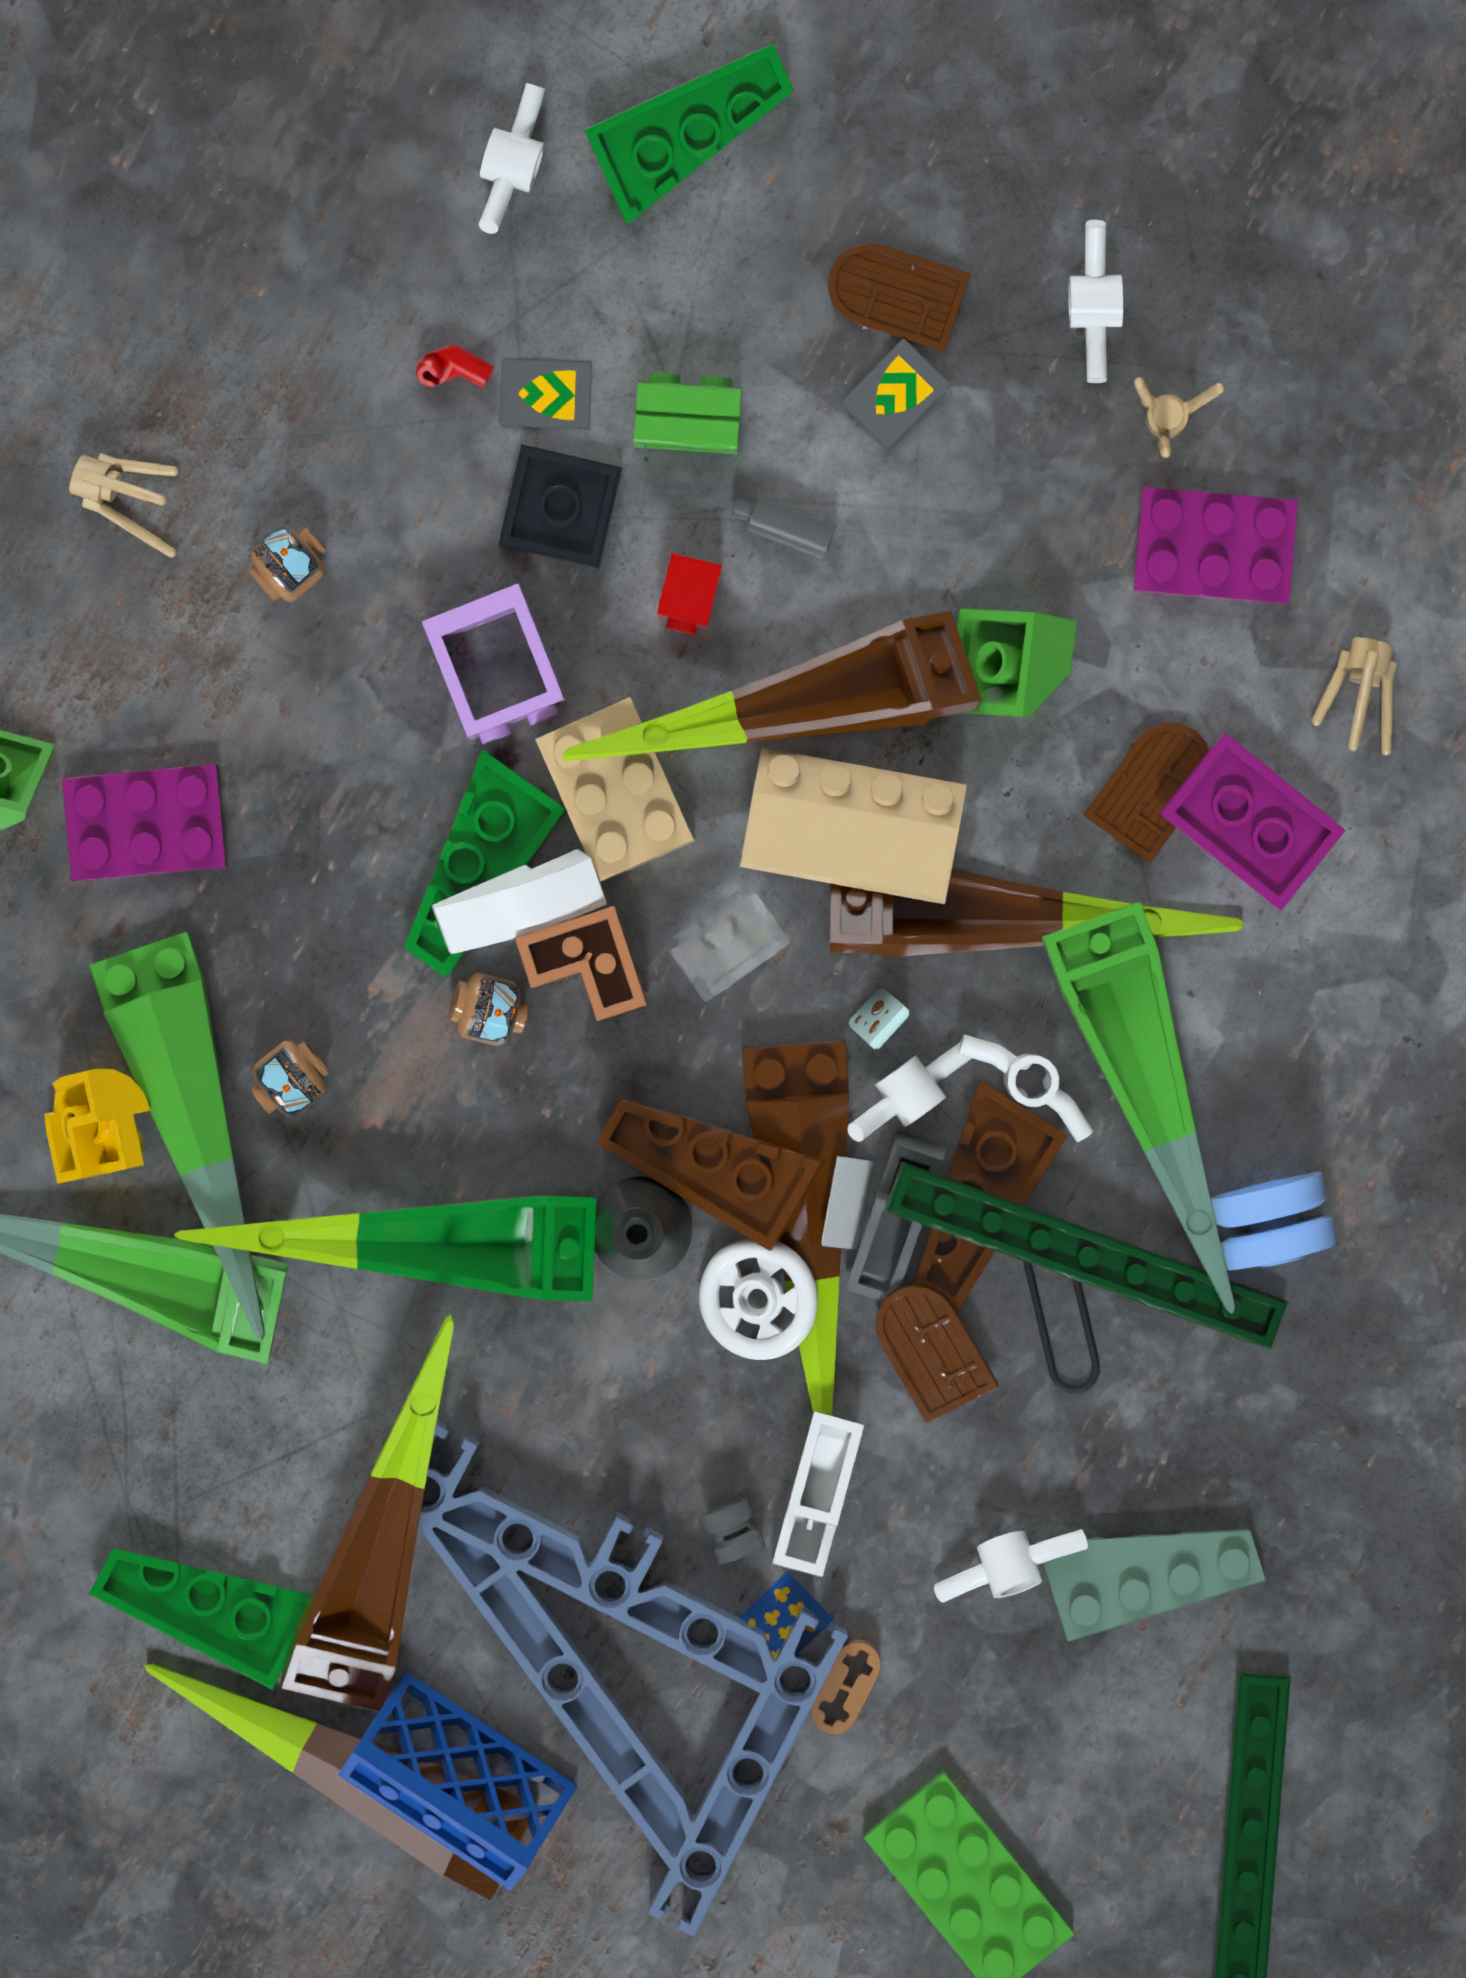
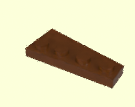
[914,1080,1068,1310]
[596,1097,825,1251]

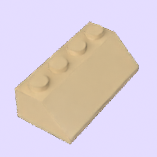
[740,747,967,904]

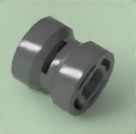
[700,1497,766,1565]

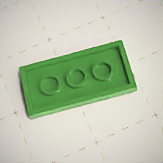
[864,1770,1075,1978]

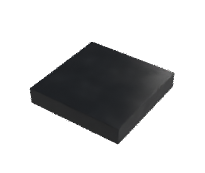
[498,444,623,569]

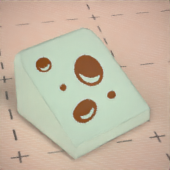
[848,988,910,1049]

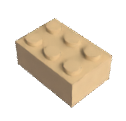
[535,697,695,883]

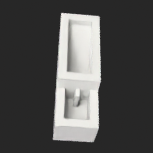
[431,849,607,954]
[772,1411,864,1577]

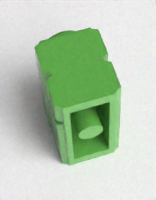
[634,373,742,455]

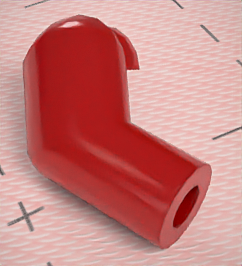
[415,344,495,389]

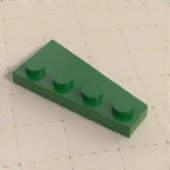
[584,43,794,225]
[404,749,567,978]
[89,1548,311,1690]

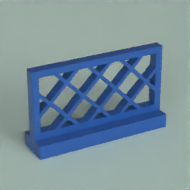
[338,1671,578,1891]

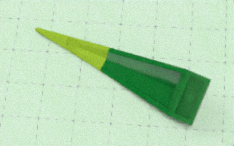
[174,1195,597,1302]

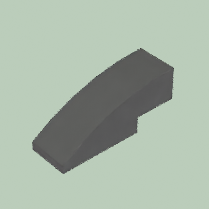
[845,1131,947,1302]

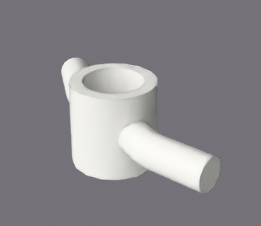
[479,83,546,234]
[1068,220,1123,383]
[958,1034,1094,1142]
[847,1041,972,1142]
[934,1529,1088,1603]

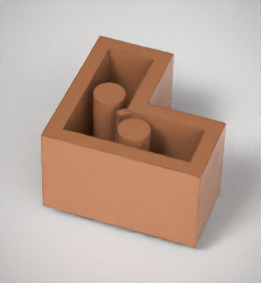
[515,906,648,1021]

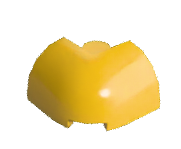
[44,1069,151,1184]

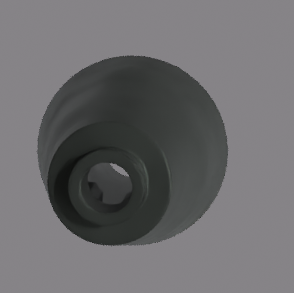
[595,1177,692,1280]

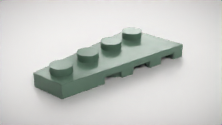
[1036,1529,1266,1642]

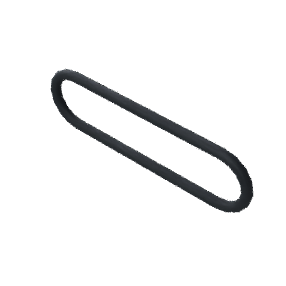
[1023,1261,1100,1394]

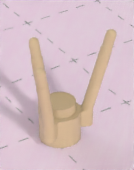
[1134,377,1225,458]
[69,453,179,558]
[1311,637,1397,755]

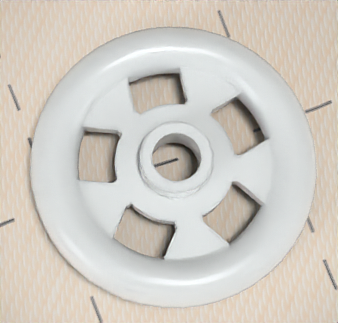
[699,1238,818,1360]

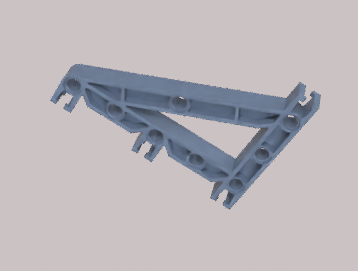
[418,1420,848,1937]

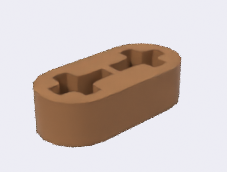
[811,1639,881,1735]

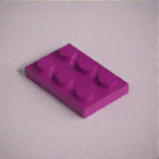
[1133,487,1298,605]
[1158,733,1346,911]
[62,764,228,882]

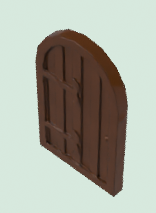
[828,243,971,353]
[1083,723,1209,864]
[876,1284,999,1423]

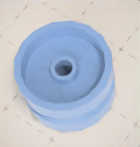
[1210,1172,1339,1270]

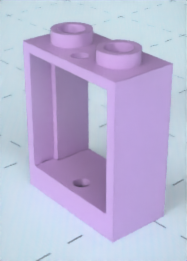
[422,583,566,745]

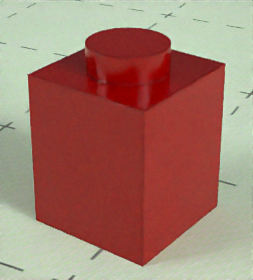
[657,553,723,636]

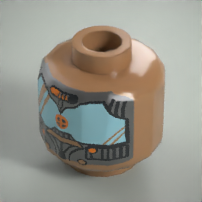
[248,525,326,602]
[449,973,529,1046]
[250,1041,330,1117]

